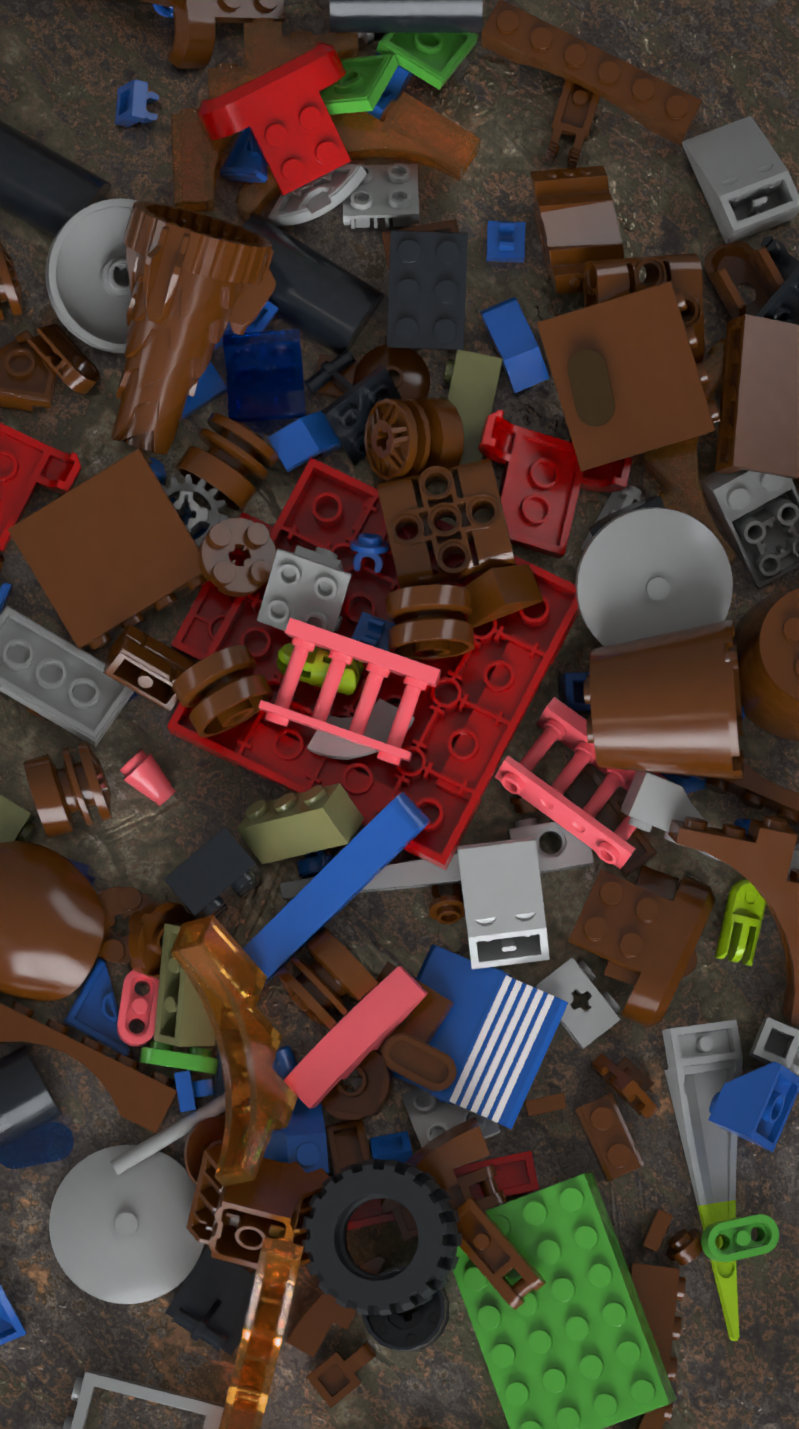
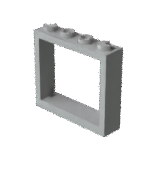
[63,1370,226,1429]

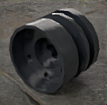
[362,1266,450,1352]

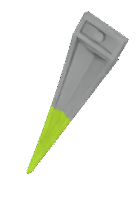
[662,1019,743,1341]

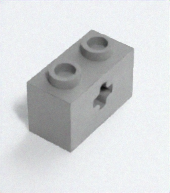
[534,957,621,1050]

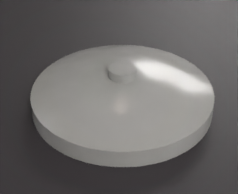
[45,198,137,353]
[575,507,733,646]
[49,1145,205,1304]

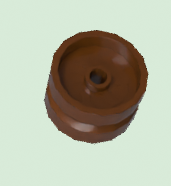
[386,584,474,659]
[172,645,274,737]

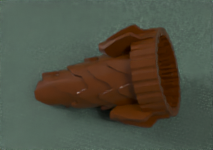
[111,201,277,455]

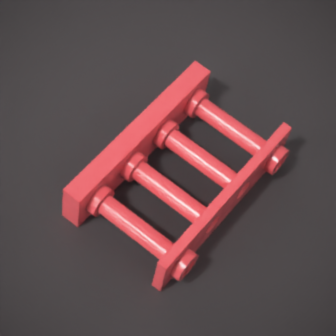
[258,618,441,766]
[495,697,668,870]

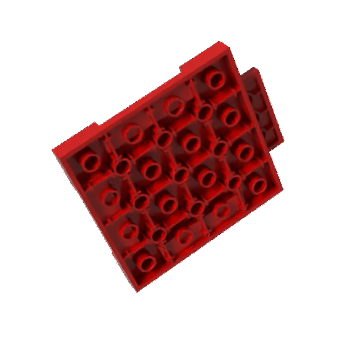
[167,458,580,870]

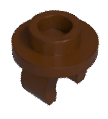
[428,883,465,924]

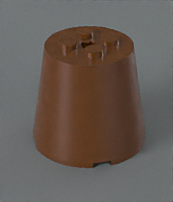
[733,588,799,741]
[584,620,744,779]

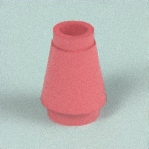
[119,749,176,807]

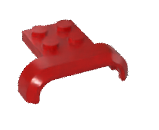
[197,41,351,195]
[478,410,632,559]
[0,423,82,553]

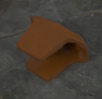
[704,240,785,319]

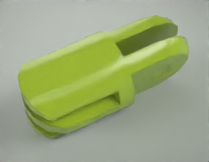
[277,643,364,695]
[714,879,766,966]

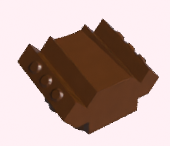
[530,165,624,294]
[186,1143,329,1274]

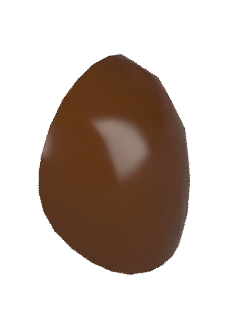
[0,841,105,1001]

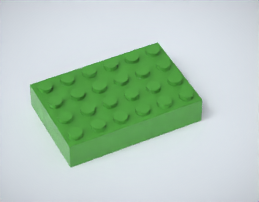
[452,1172,677,1429]

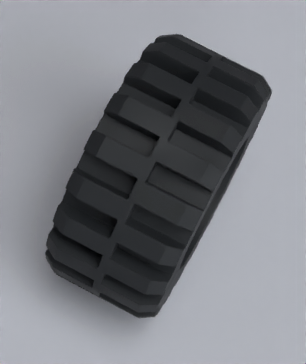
[301,1159,462,1316]

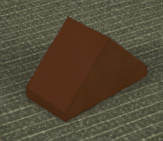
[464,564,543,628]

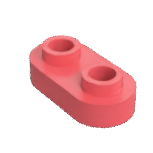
[117,970,159,1047]

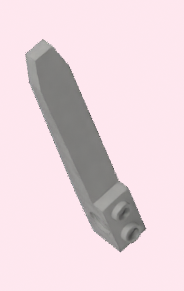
[280,818,594,900]

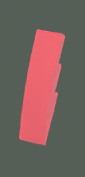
[283,966,428,1109]

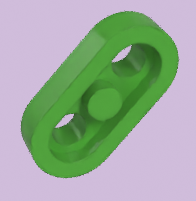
[139,1040,219,1075]
[701,1214,779,1262]

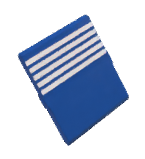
[391,944,568,1129]

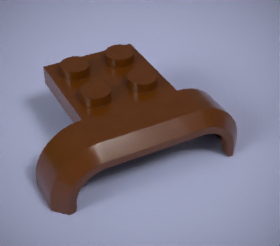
[167,0,286,69]
[568,869,716,1028]

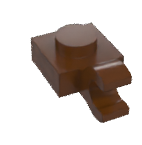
[306,1342,377,1408]

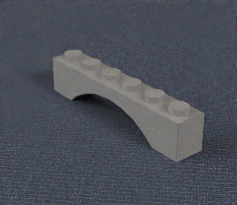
[620,771,799,874]

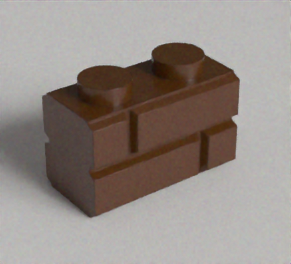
[103,624,195,711]
[574,1093,644,1182]

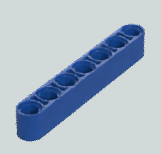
[221,792,431,1002]

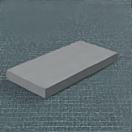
[0,606,134,747]

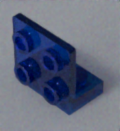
[223,329,306,422]

